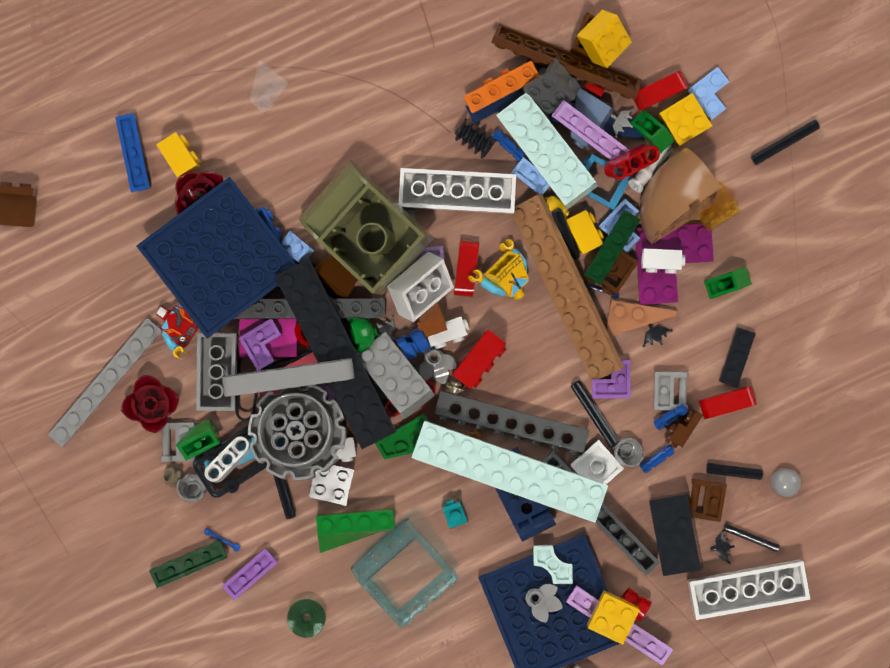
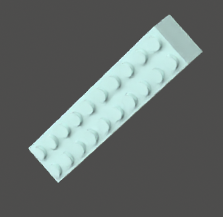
[411,420,608,523]

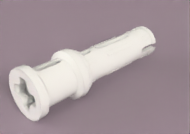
[628,145,674,193]

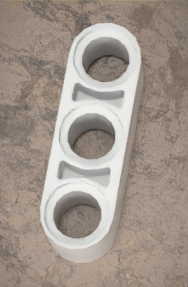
[205,437,251,483]

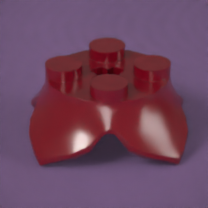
[175,171,224,215]
[121,375,179,433]

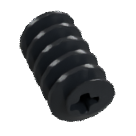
[455,118,497,159]

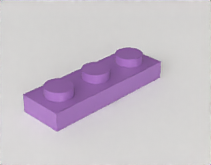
[222,548,278,600]

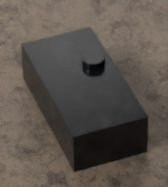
[649,492,703,576]

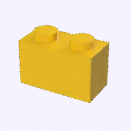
[566,210,604,255]

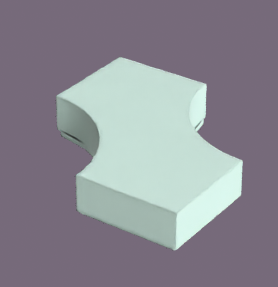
[533,545,573,584]

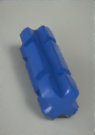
[492,130,525,161]
[654,404,688,430]
[640,445,675,473]

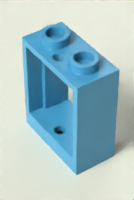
[582,154,633,211]

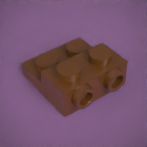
[584,251,639,296]
[665,409,703,448]

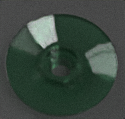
[287,599,326,638]

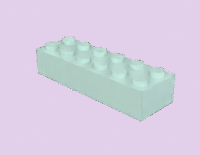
[496,93,598,209]

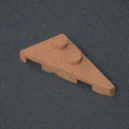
[606,300,677,336]

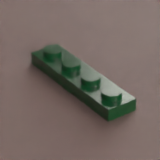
[584,210,641,286]
[149,540,228,588]

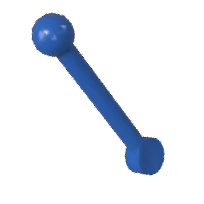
[204,528,240,551]

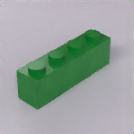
[316,508,395,553]

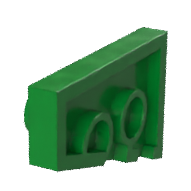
[375,414,428,460]

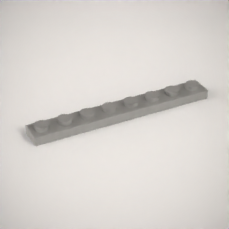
[48,318,163,447]

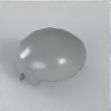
[614,438,644,467]
[770,468,801,497]
[176,474,207,503]

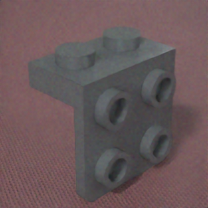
[523,59,581,114]

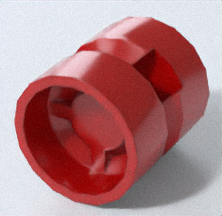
[621,587,652,623]

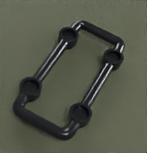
[193,419,297,498]

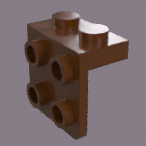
[0,182,37,227]

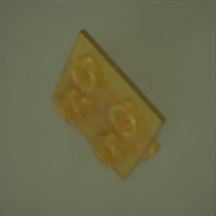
[698,181,741,232]

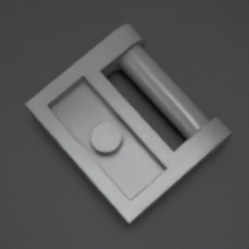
[654,372,689,410]
[161,422,196,462]

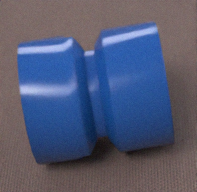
[396,327,431,361]

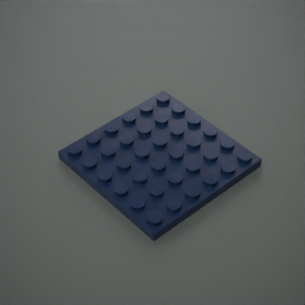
[136,177,297,339]
[478,533,620,668]

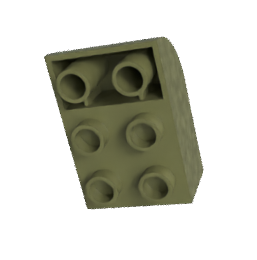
[299,160,434,295]

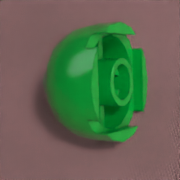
[344,317,377,354]

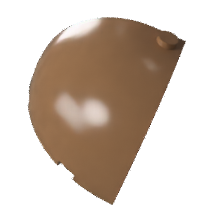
[640,148,722,245]

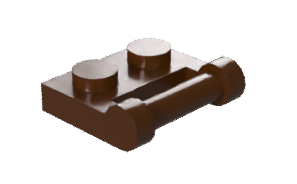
[691,478,727,522]

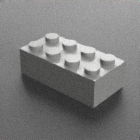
[358,332,435,419]
[196,333,238,411]

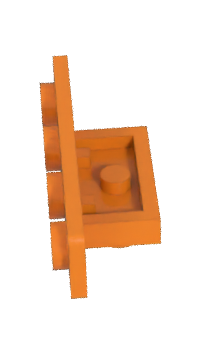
[464,61,540,113]

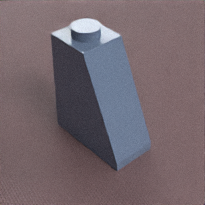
[571,88,614,149]

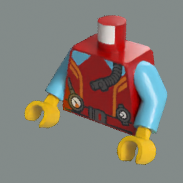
[156,305,198,360]

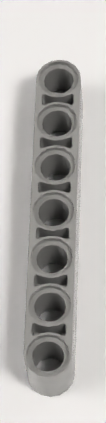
[222,358,355,397]

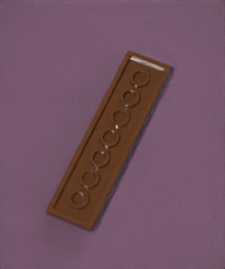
[491,24,641,99]

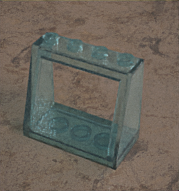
[350,518,459,628]

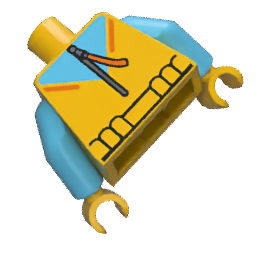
[468,239,529,300]

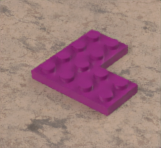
[634,223,714,305]

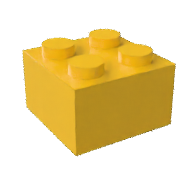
[577,9,632,68]
[658,93,712,148]
[156,132,201,178]
[587,590,640,645]

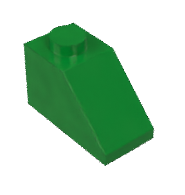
[630,110,675,153]
[704,266,752,299]
[176,418,220,461]

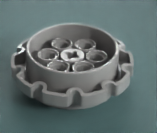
[248,385,347,481]

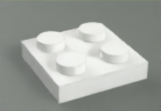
[570,440,624,484]

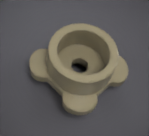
[446,380,465,395]
[163,467,181,488]

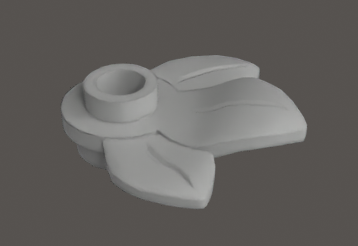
[419,348,457,384]
[525,584,562,622]

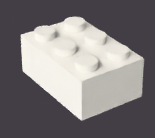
[387,252,454,322]

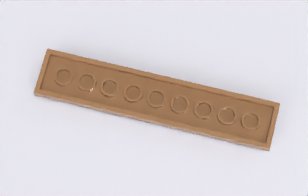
[512,193,624,382]

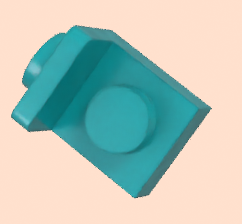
[442,499,468,529]

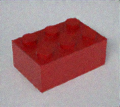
[452,329,507,389]

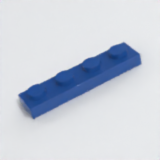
[115,113,151,193]

